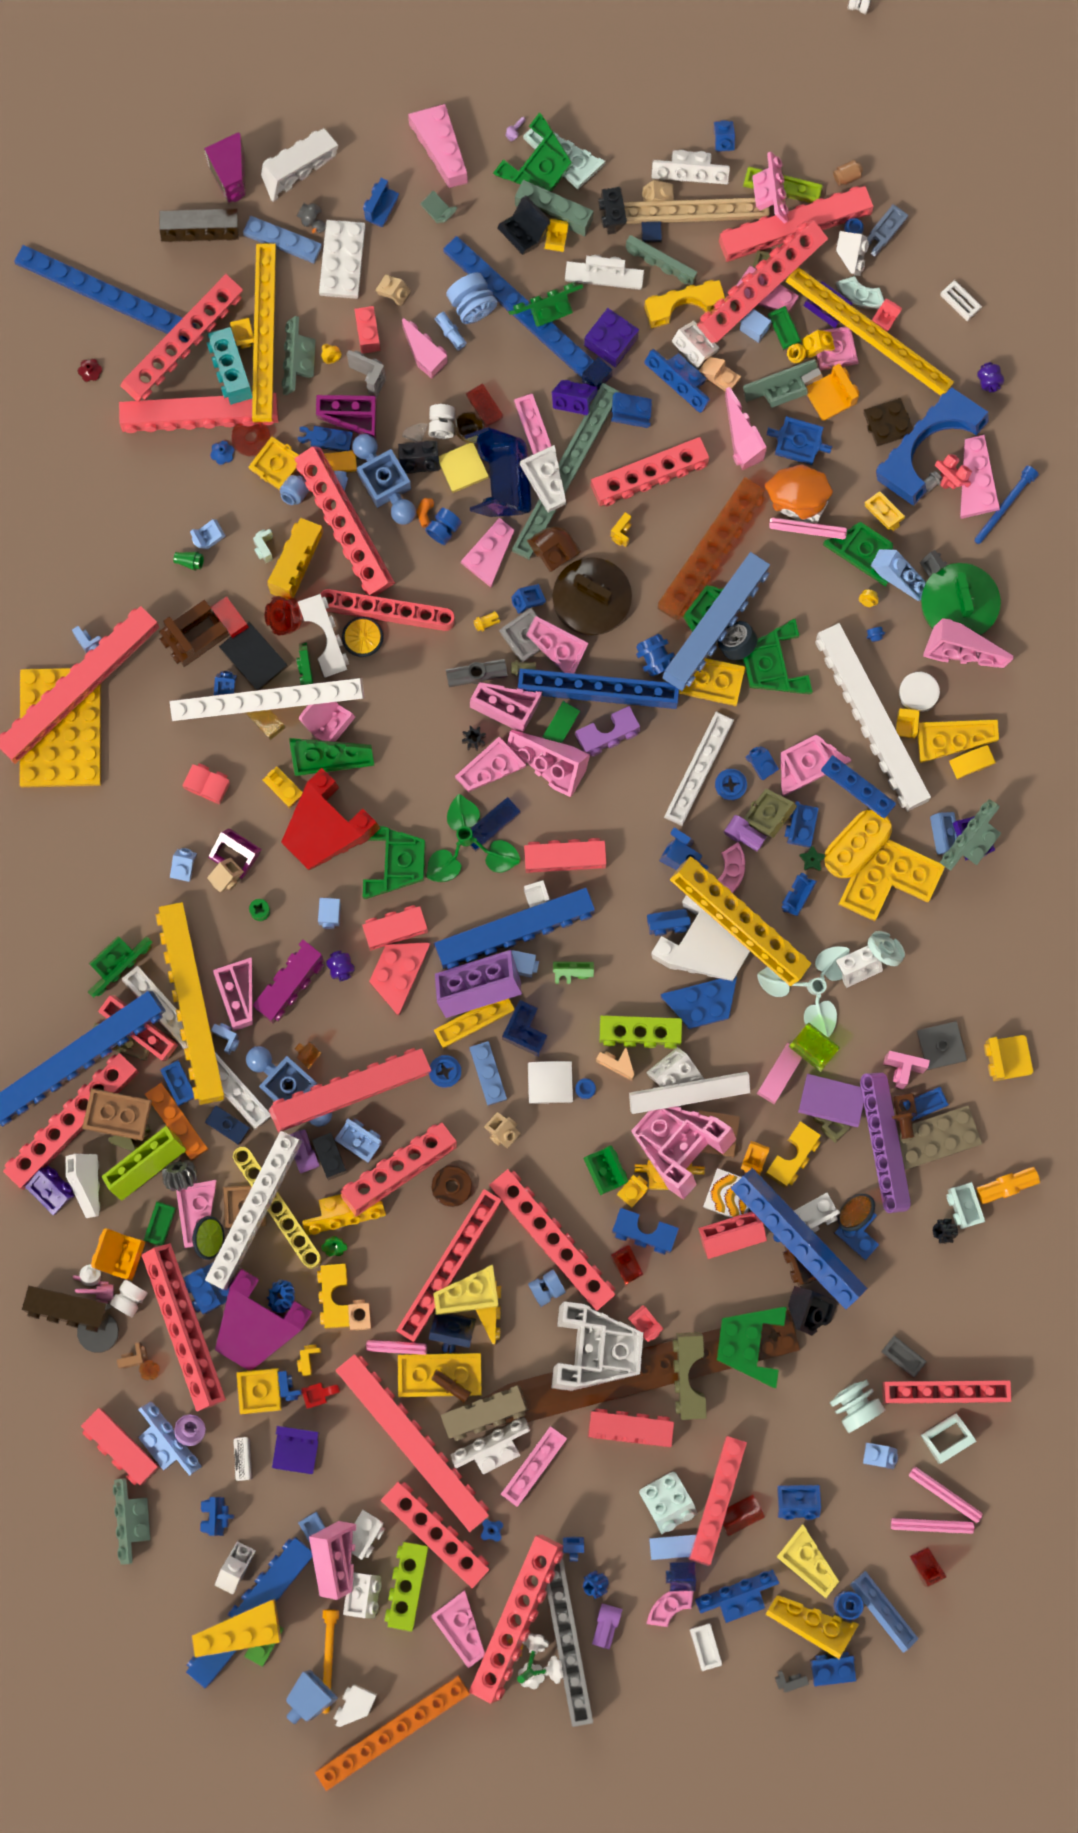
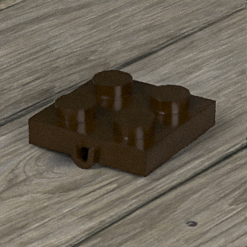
[863,398,913,447]

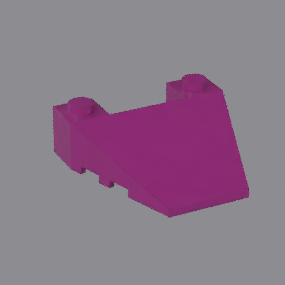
[215,1268,312,1371]

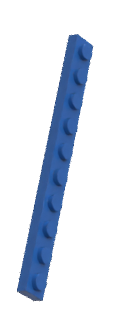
[443,236,596,379]
[14,245,196,342]

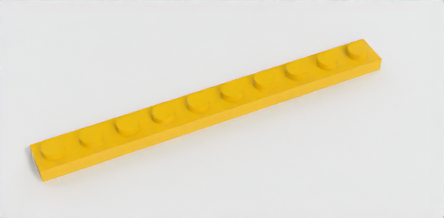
[252,244,276,422]
[786,267,954,396]

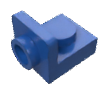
[511,584,546,614]
[214,671,237,696]
[278,1371,303,1401]

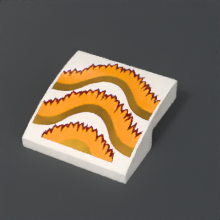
[703,1168,749,1218]

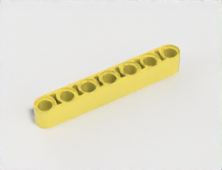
[233,1147,321,1269]

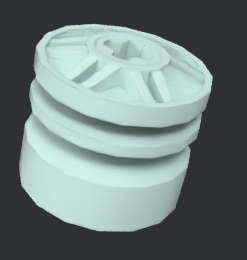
[829,1380,885,1433]

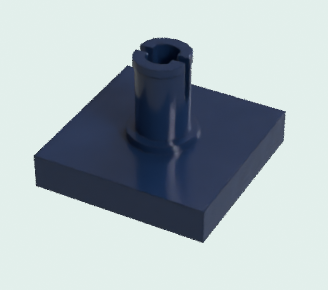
[429,1312,476,1353]

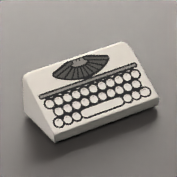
[234,1437,252,1481]

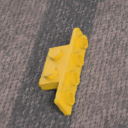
[302,1194,386,1236]

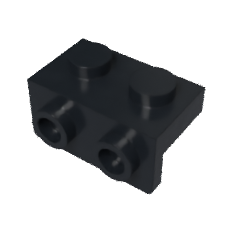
[598,187,627,235]
[398,440,440,474]

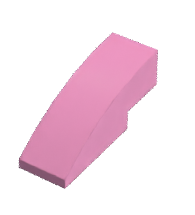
[757,1043,805,1104]

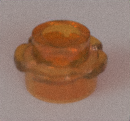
[139,1360,160,1381]

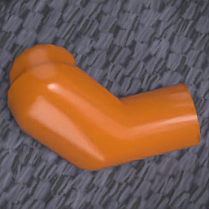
[416,498,434,528]

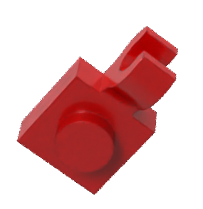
[301,1383,340,1409]

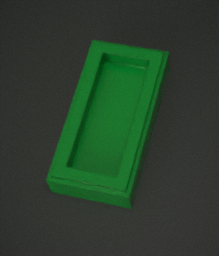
[768,306,801,350]
[143,1201,177,1246]

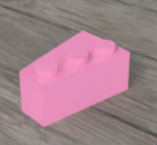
[213,957,253,1031]
[309,1521,356,1600]

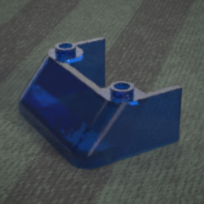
[465,427,531,517]

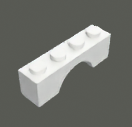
[297,594,349,678]

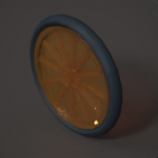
[838,1194,875,1231]

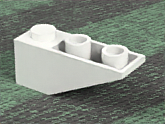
[66,1154,100,1218]

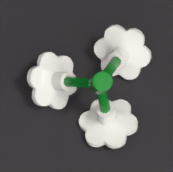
[517,1633,563,1689]

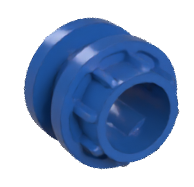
[636,634,675,677]

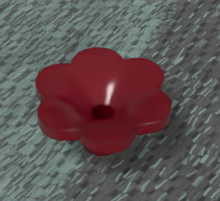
[77,359,103,382]

